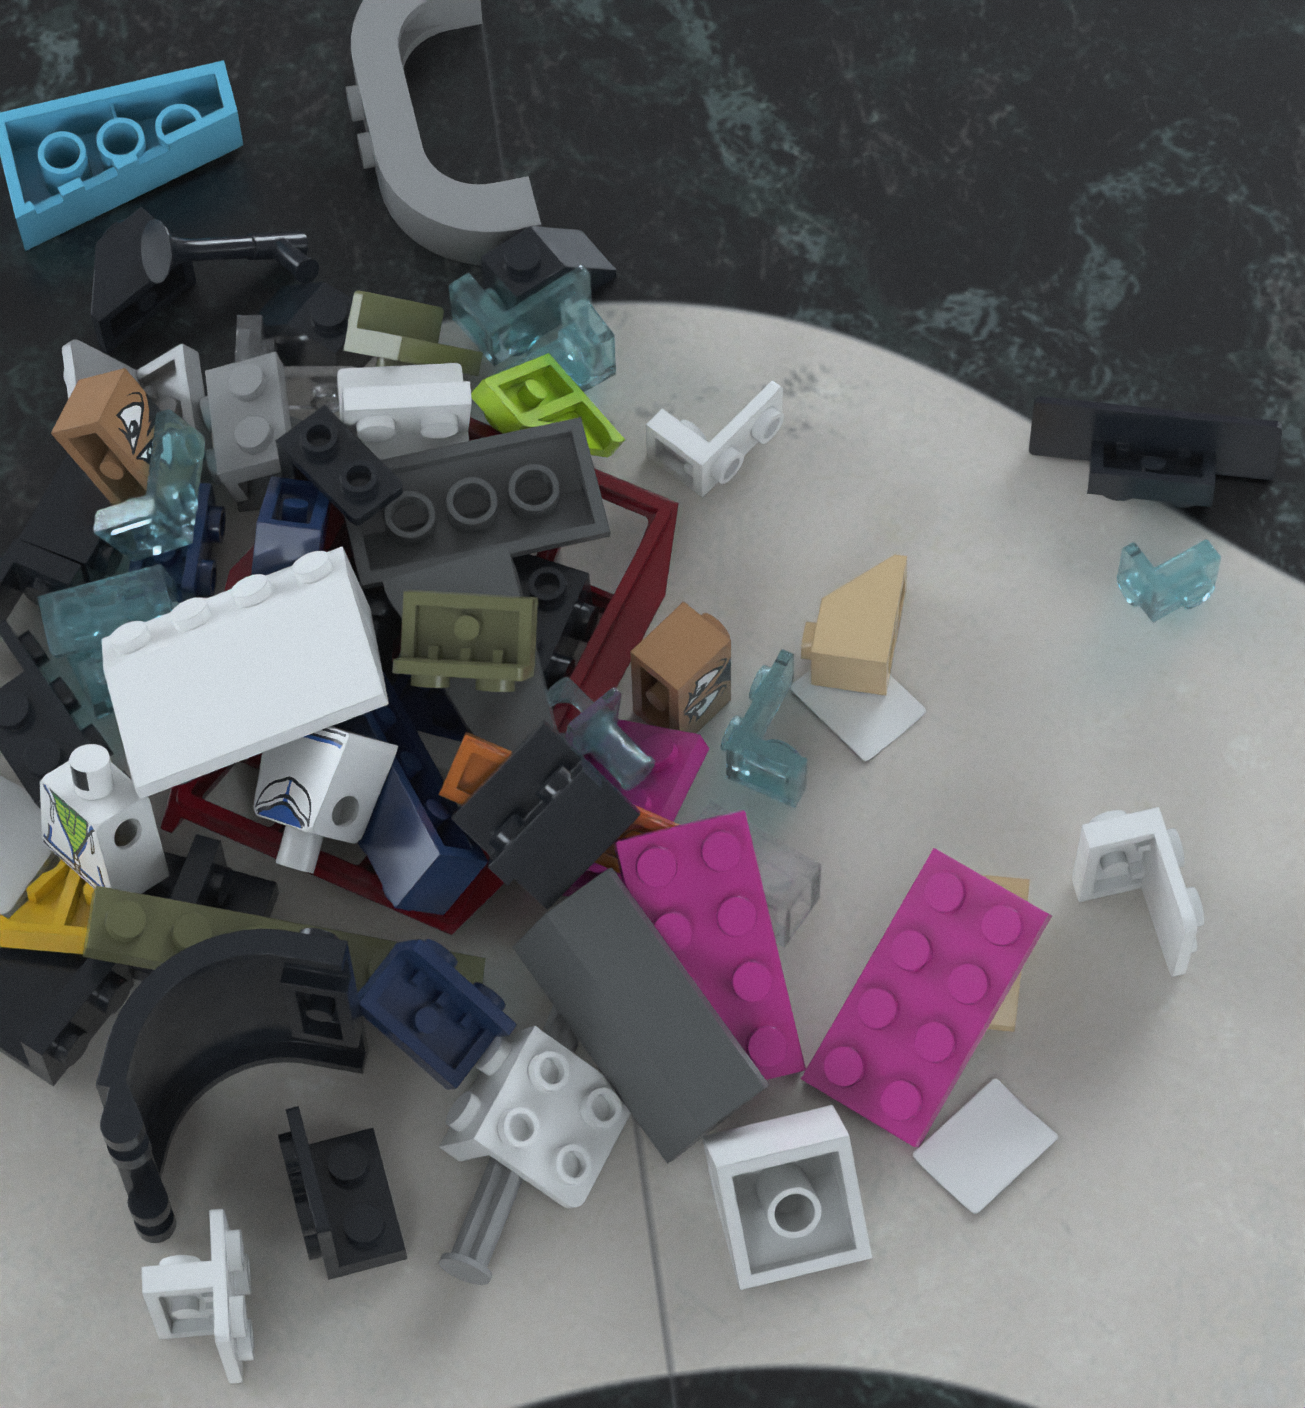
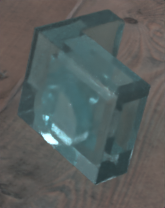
[1116,539,1221,623]

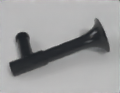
[141,219,319,284]

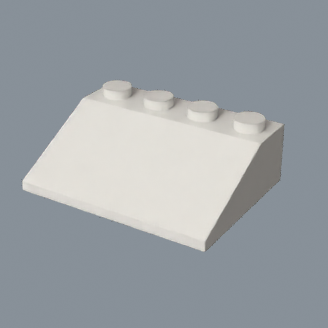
[101,546,389,799]

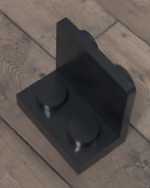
[277,1106,407,1280]

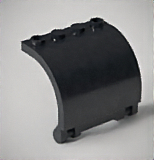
[96,928,369,1243]

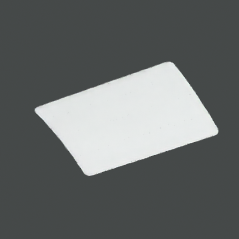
[790,670,926,761]
[913,1079,1058,1214]

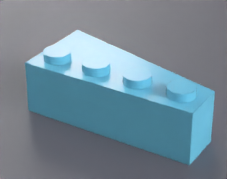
[0,60,243,251]

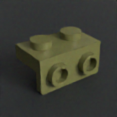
[343,290,483,376]
[393,590,538,692]

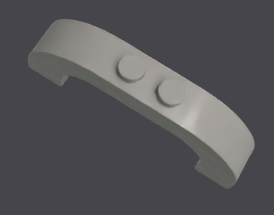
[346,0,541,265]

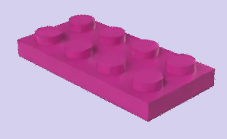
[613,810,806,1080]
[801,848,1052,1148]

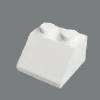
[702,1105,872,1290]

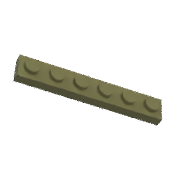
[82,886,486,992]

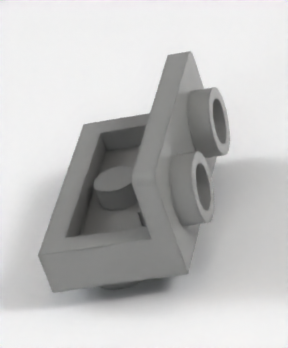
[200,352,291,502]

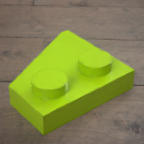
[471,353,625,458]

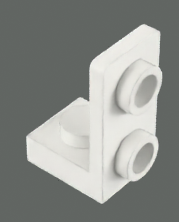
[646,381,784,498]

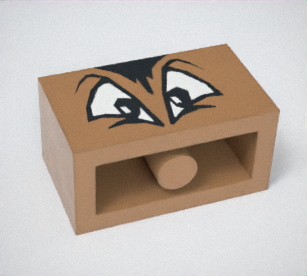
[51,368,197,519]
[630,601,731,734]

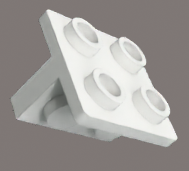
[337,363,472,460]
[141,1209,255,1384]

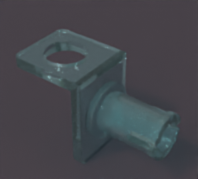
[548,677,655,791]

